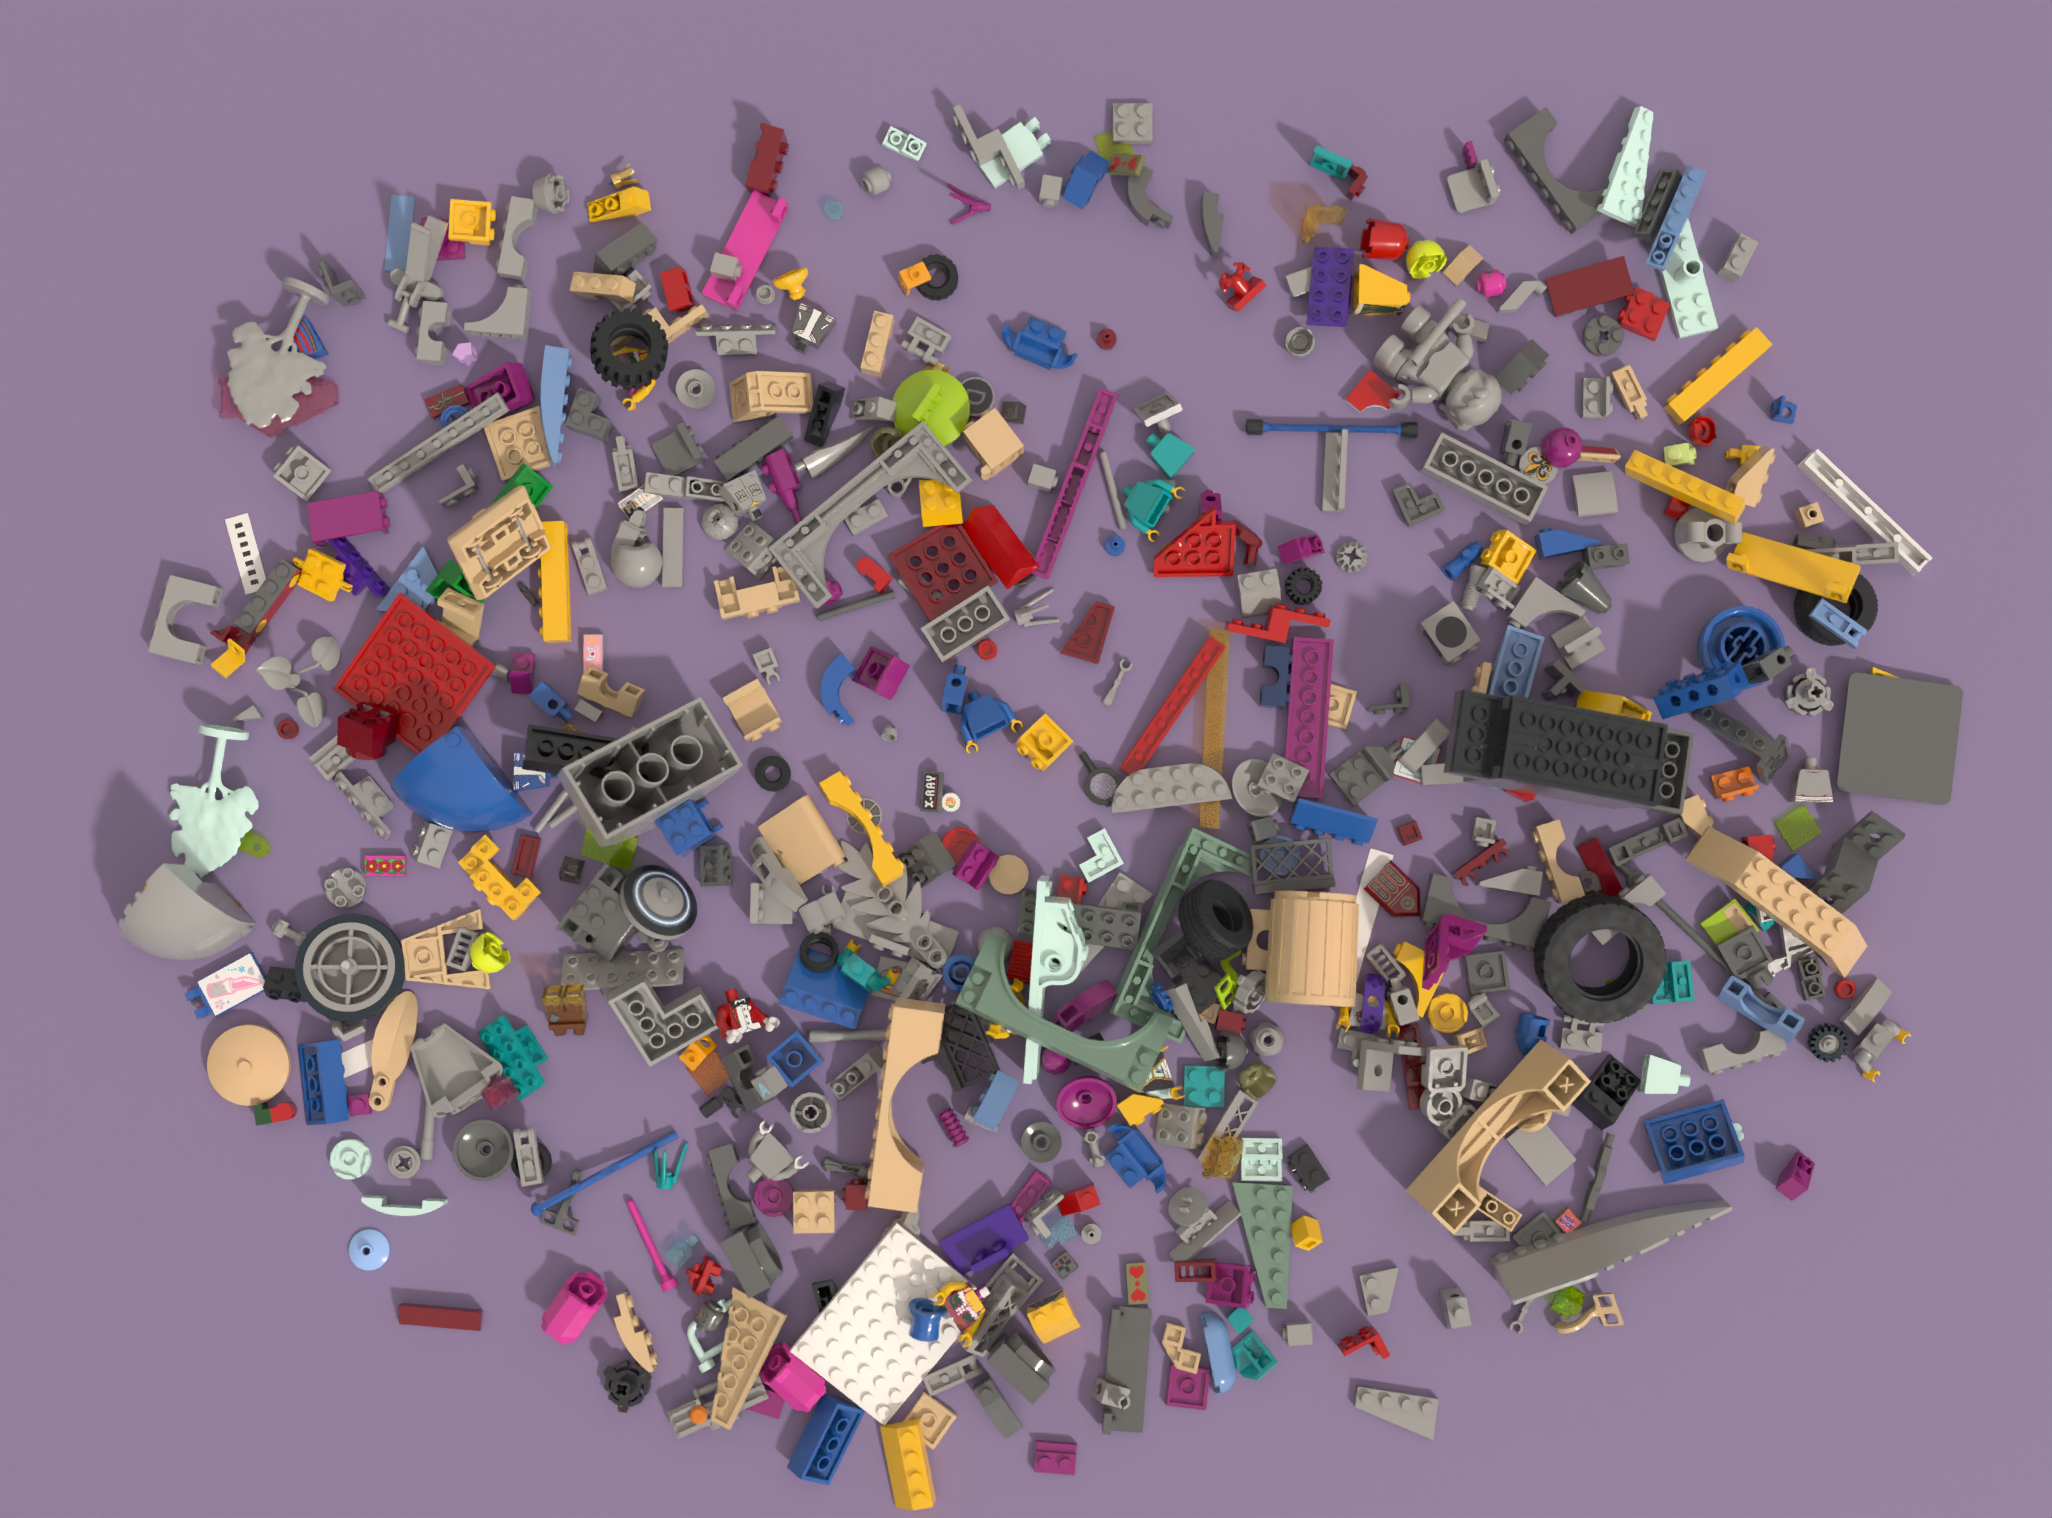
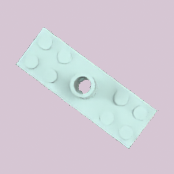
[1652,219,1718,339]

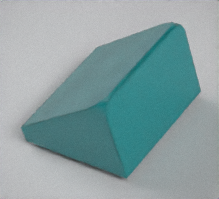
[1226,1307,1254,1334]

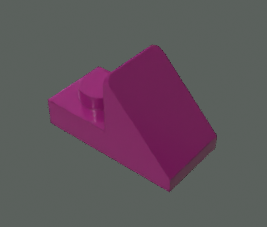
[509,653,535,694]

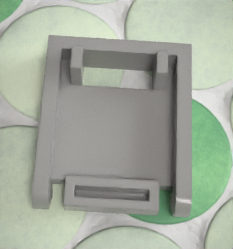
[985,1252,1043,1316]

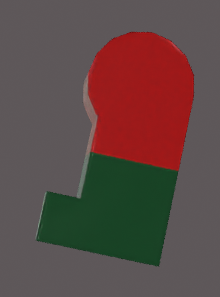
[253,1102,297,1126]

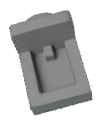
[1471,817,1496,847]
[1468,993,1500,1028]
[331,1019,366,1041]

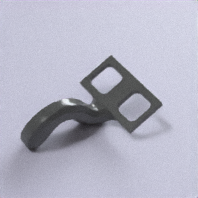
[541,1169,582,1236]

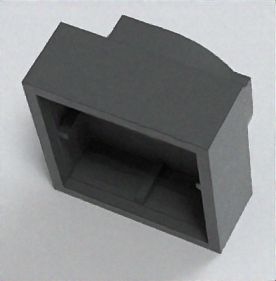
[720,1223,783,1298]
[987,1328,1055,1405]

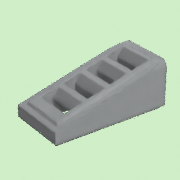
[445,926,479,971]
[1365,943,1406,987]

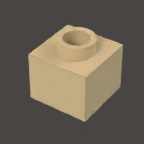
[1794,502,1824,530]

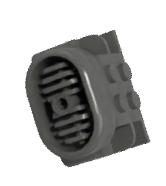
[555,863,637,960]

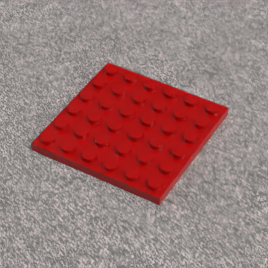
[333,593,497,754]

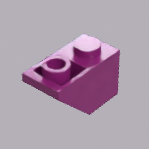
[1277,534,1325,565]
[1775,1151,1815,1201]

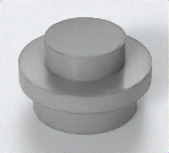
[755,285,775,305]

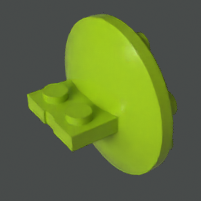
[892,370,971,447]

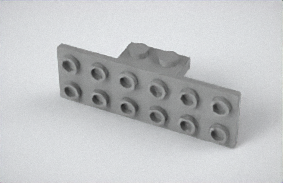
[833,892,959,968]
[561,949,685,999]

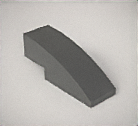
[1201,192,1224,258]

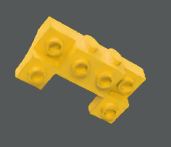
[458,834,542,920]

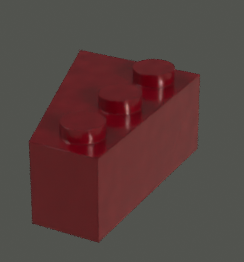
[745,123,789,197]

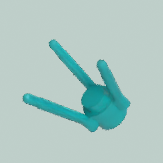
[653,1142,688,1190]

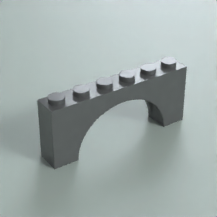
[1504,107,1605,234]
[1419,873,1551,952]

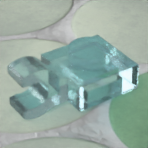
[665,1233,700,1269]

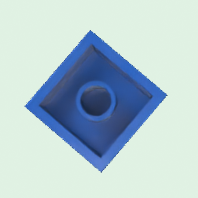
[766,1030,825,1088]

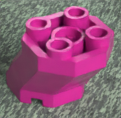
[541,1272,608,1345]
[759,1342,826,1412]

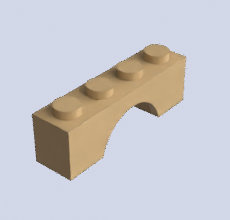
[1531,819,1585,904]

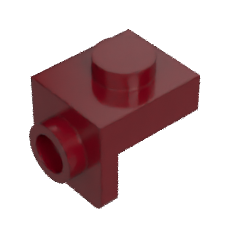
[1345,165,1368,201]

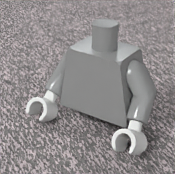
[745,1119,809,1183]

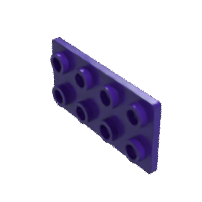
[1306,247,1354,327]
[940,1204,1029,1275]

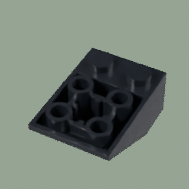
[1571,1054,1641,1130]

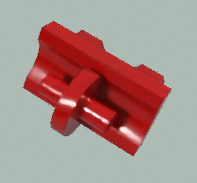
[685,1255,722,1297]

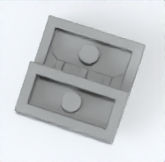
[1571,471,1618,517]

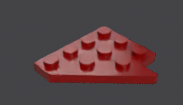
[1153,506,1236,577]

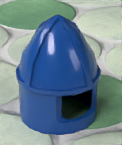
[1515,1013,1550,1056]

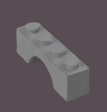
[496,196,538,282]
[1592,873,1666,945]
[1697,1028,1787,1075]

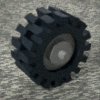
[1808,1023,1848,1063]

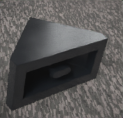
[812,1279,838,1313]

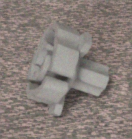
[1784,668,1834,716]
[1225,970,1266,1014]

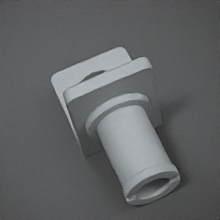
[1091,1377,1130,1409]

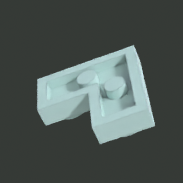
[1079,828,1124,883]

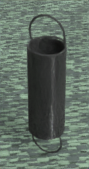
[518,583,541,608]

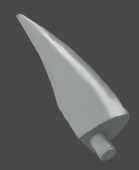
[794,425,874,479]

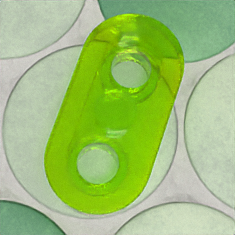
[238,831,271,858]

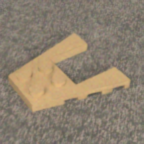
[401,909,491,989]

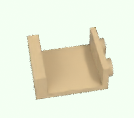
[437,588,484,646]
[723,678,783,742]

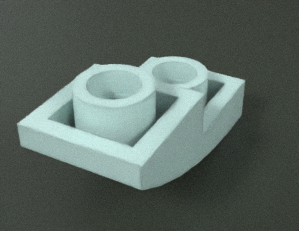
[881,126,927,161]

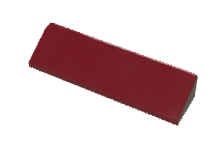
[1576,838,1623,897]
[398,1303,483,1331]

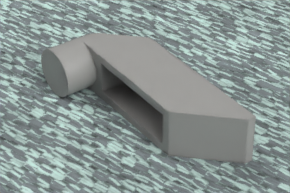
[1497,281,1547,313]

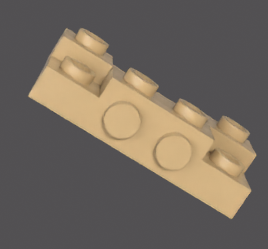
[714,566,801,620]

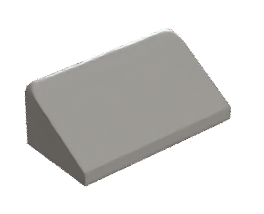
[1285,266,1312,297]
[1446,314,1490,343]

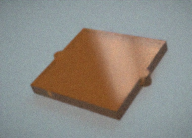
[686,1050,730,1096]

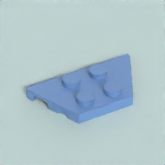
[376,547,438,612]

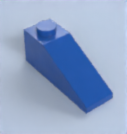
[1534,528,1602,560]

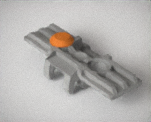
[667,1373,769,1439]

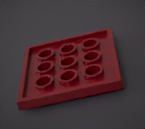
[888,524,998,622]

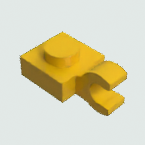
[1725,445,1761,466]

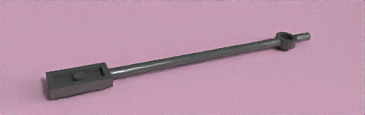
[1612,862,1786,1009]

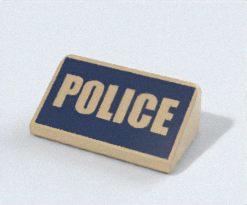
[618,485,663,519]

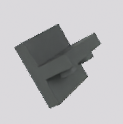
[1541,659,1587,700]

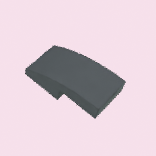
[1797,956,1826,1001]

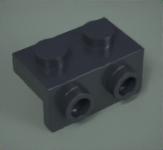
[263,966,306,1003]

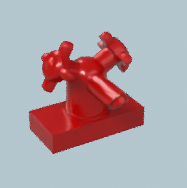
[1218,262,1267,312]

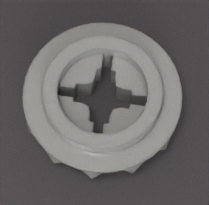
[1336,541,1368,573]
[388,1146,421,1179]

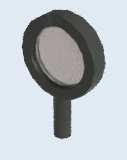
[1079,751,1122,805]

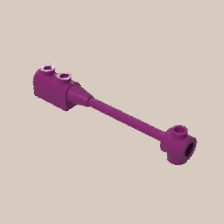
[761,449,843,606]

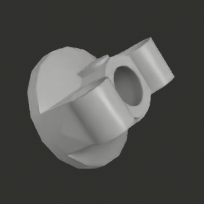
[1674,508,1742,563]

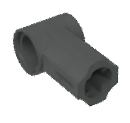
[1792,534,1836,549]

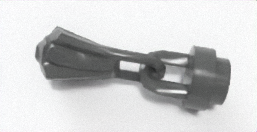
[820,1157,869,1180]

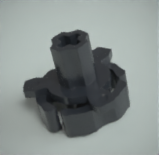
[603,1360,652,1413]

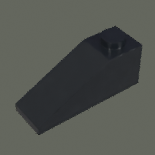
[804,381,845,447]

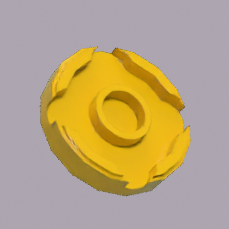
[1427,993,1468,1033]

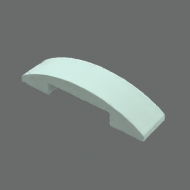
[361,1195,448,1216]

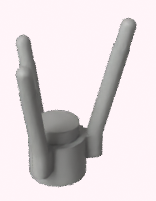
[1014,588,1060,627]

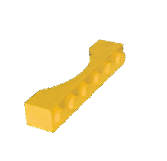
[819,771,904,888]

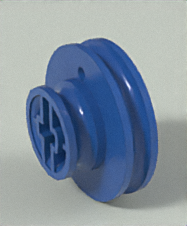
[1697,606,1785,689]

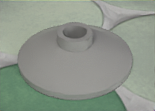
[676,369,716,409]

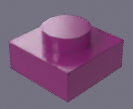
[348,1093,372,1116]

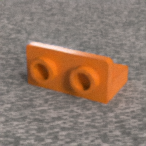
[1709,766,1760,802]

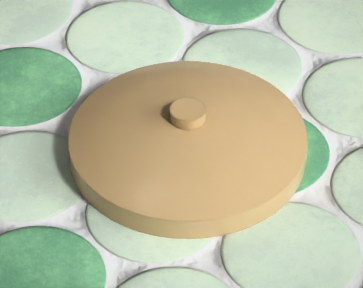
[207,1024,291,1106]

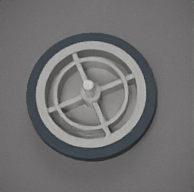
[295,914,405,1022]

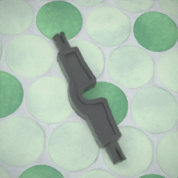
[1580,1132,1615,1223]

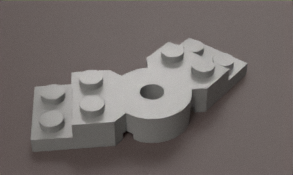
[1420,1045,1477,1141]

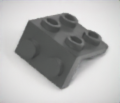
[318,258,366,306]
[652,422,705,476]

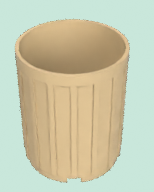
[1265,891,1359,1007]

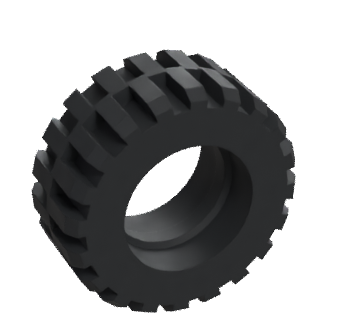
[590,308,668,390]

